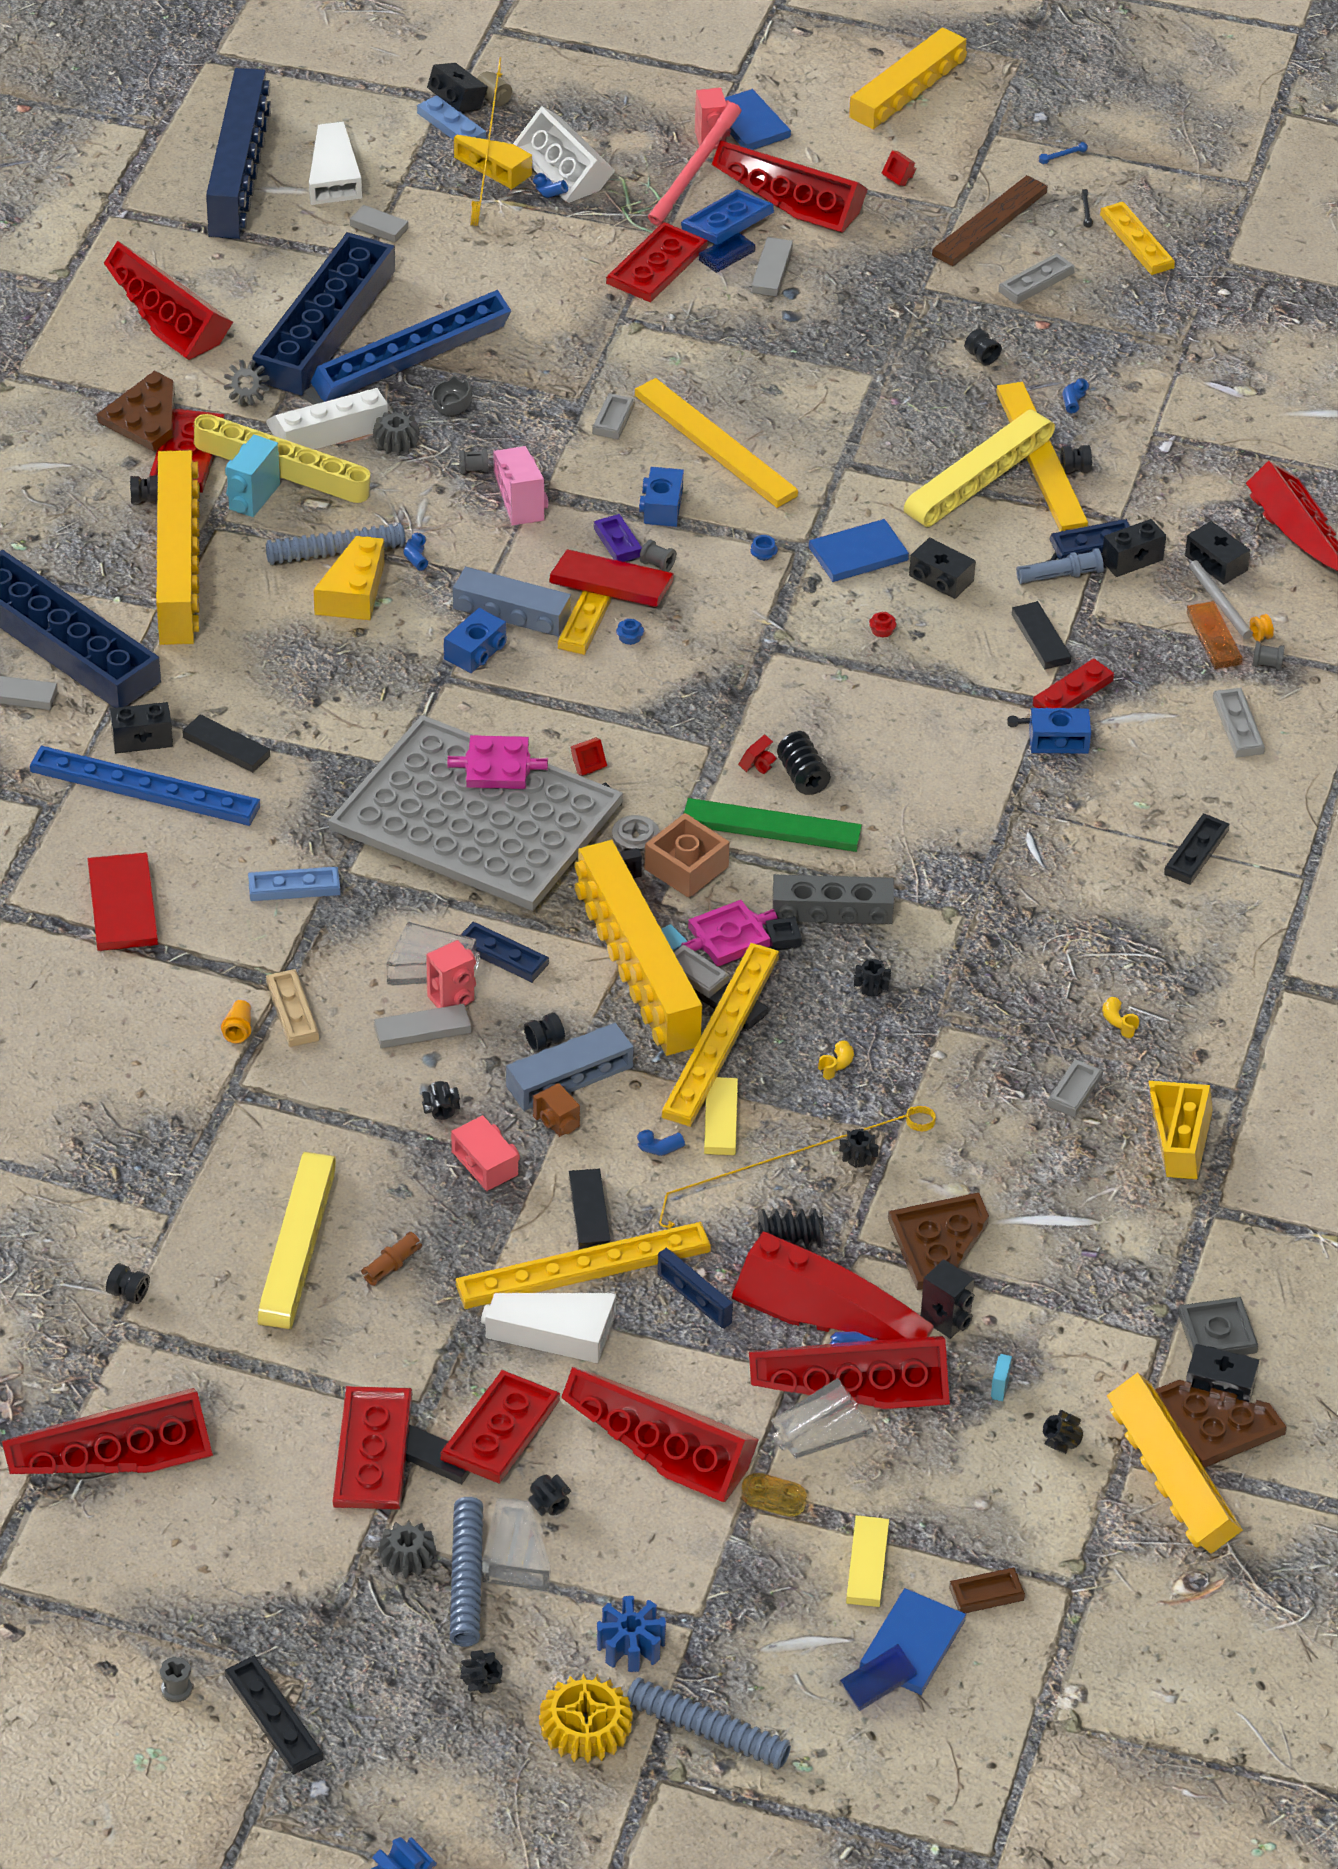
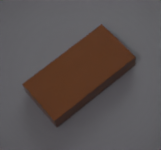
[949,1567,1025,1613]

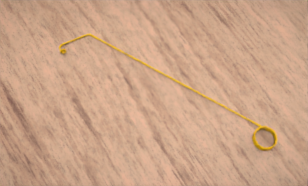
[470,57,502,226]
[659,1106,936,1229]

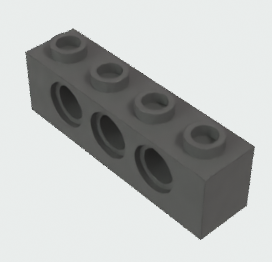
[772,874,894,924]

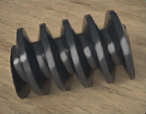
[777,731,831,795]
[758,1208,824,1249]

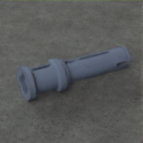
[1016,548,1103,584]

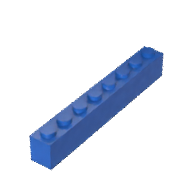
[311,289,511,402]

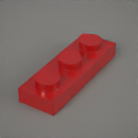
[1033,658,1114,708]

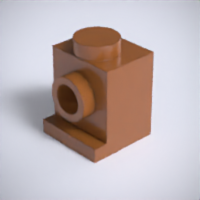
[533,1083,580,1137]

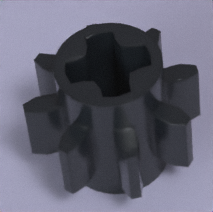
[854,959,891,996]
[422,1081,460,1120]
[839,1129,879,1168]
[1042,1410,1084,1454]
[528,1474,571,1516]
[460,1650,503,1694]

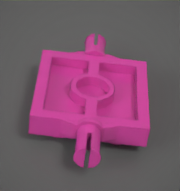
[447,735,548,789]
[681,900,777,967]

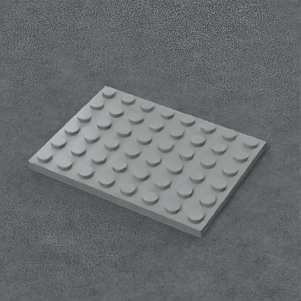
[328,715,623,911]

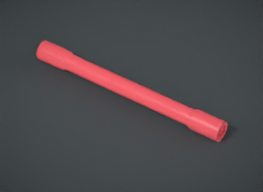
[648,102,742,226]

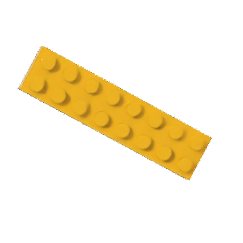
[156,450,200,645]
[575,840,702,1056]

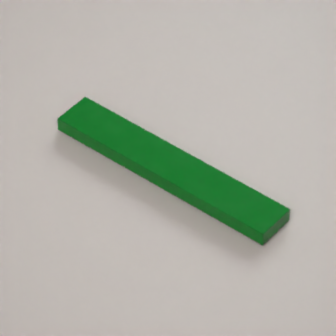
[683,798,862,852]

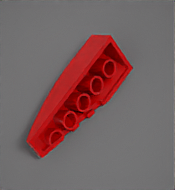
[711,140,868,233]
[104,241,233,360]
[1246,460,1338,572]
[732,1231,934,1340]
[749,1336,950,1409]
[561,1367,759,1502]
[2,1388,213,1474]

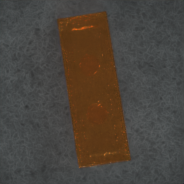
[1186,601,1242,669]

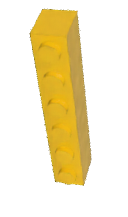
[849,27,967,129]
[1107,1372,1243,1554]

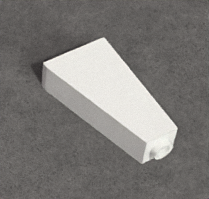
[309,121,362,205]
[481,1293,616,1363]

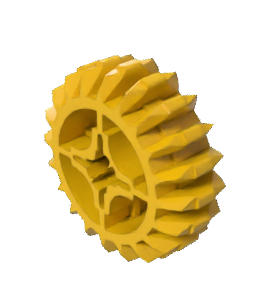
[539,1673,633,1763]

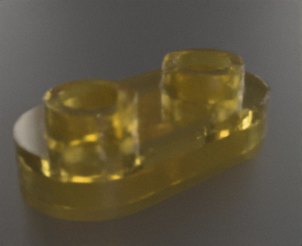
[741,1473,807,1517]

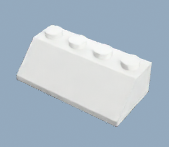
[513,106,615,203]
[266,388,388,449]

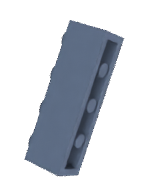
[453,566,571,637]
[506,1023,633,1111]

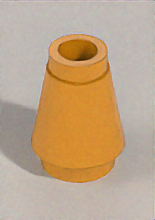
[221,1000,251,1043]

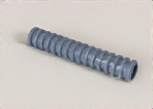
[265,523,406,565]
[450,1497,483,1647]
[627,1677,791,1770]

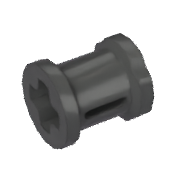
[459,448,488,474]
[640,539,677,572]
[1252,641,1285,671]
[160,1657,192,1702]

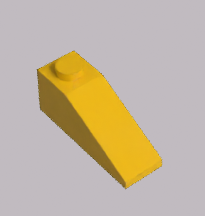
[454,134,532,190]

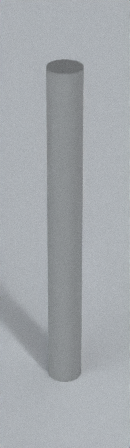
[1189,560,1253,639]

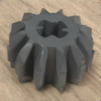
[224,360,270,406]
[373,411,420,455]
[378,1520,436,1579]

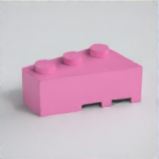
[493,446,548,525]

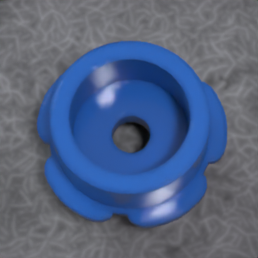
[750,535,778,561]
[616,619,644,645]

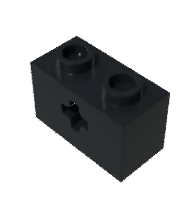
[427,62,488,112]
[1102,519,1166,577]
[1185,521,1251,585]
[909,537,976,599]
[110,702,173,754]
[920,1259,975,1339]
[1186,1344,1260,1402]

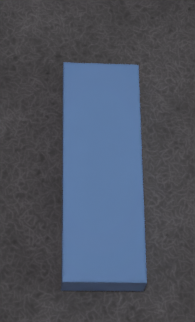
[248,867,340,901]

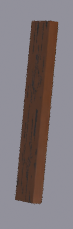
[932,175,1048,266]

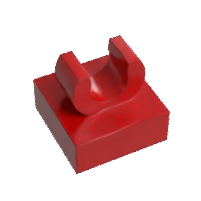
[881,150,917,186]
[738,734,777,774]
[570,737,607,776]

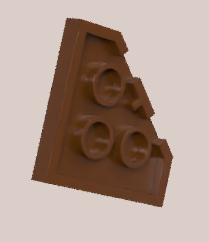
[96,370,175,452]
[888,1192,989,1290]
[1155,1380,1287,1468]

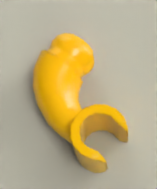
[1102,997,1139,1038]
[818,1040,854,1080]

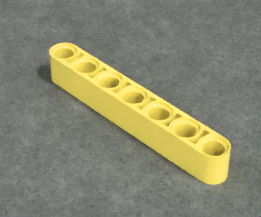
[904,410,1055,527]
[194,414,370,503]
[258,1152,336,1329]

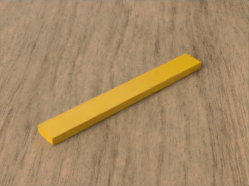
[635,378,798,508]
[996,382,1088,532]
[661,943,779,1127]
[456,1222,711,1309]

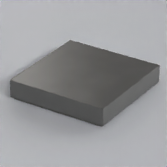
[1178,1297,1258,1355]

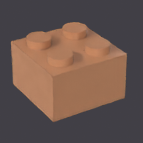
[644,813,730,898]

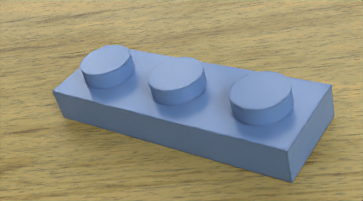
[417,95,486,140]

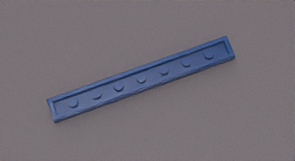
[30,745,260,826]

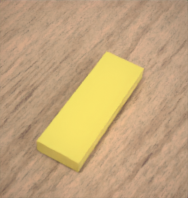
[704,1077,738,1155]
[846,1515,889,1607]

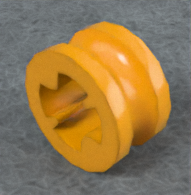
[1250,614,1274,641]

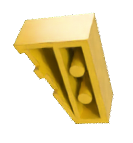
[313,536,385,620]
[1148,1080,1213,1179]

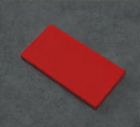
[606,222,708,303]
[149,409,225,493]
[549,549,674,607]
[87,852,158,951]
[440,1370,560,1484]
[332,1386,413,1510]

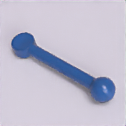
[1039,142,1088,164]

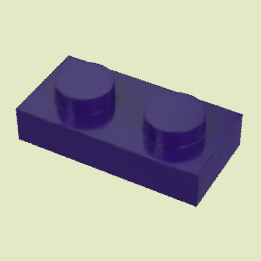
[594,514,642,562]

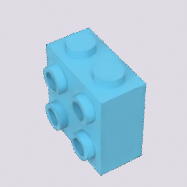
[225,434,280,518]

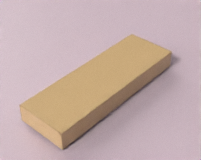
[266,969,319,1047]

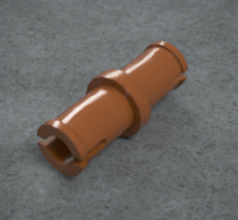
[361,1232,422,1286]

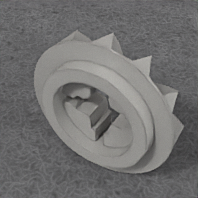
[612,815,659,852]

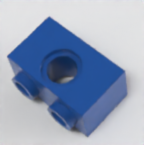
[639,467,684,527]
[444,608,507,673]
[1029,708,1091,754]

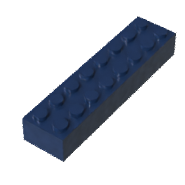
[206,68,271,239]
[252,232,395,396]
[0,549,161,708]

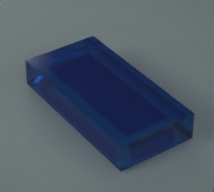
[699,233,755,273]
[840,1644,917,1711]

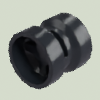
[964,329,1002,366]
[1060,445,1092,474]
[130,475,158,504]
[524,1012,565,1052]
[106,1263,150,1304]

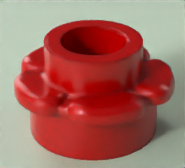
[869,611,897,638]

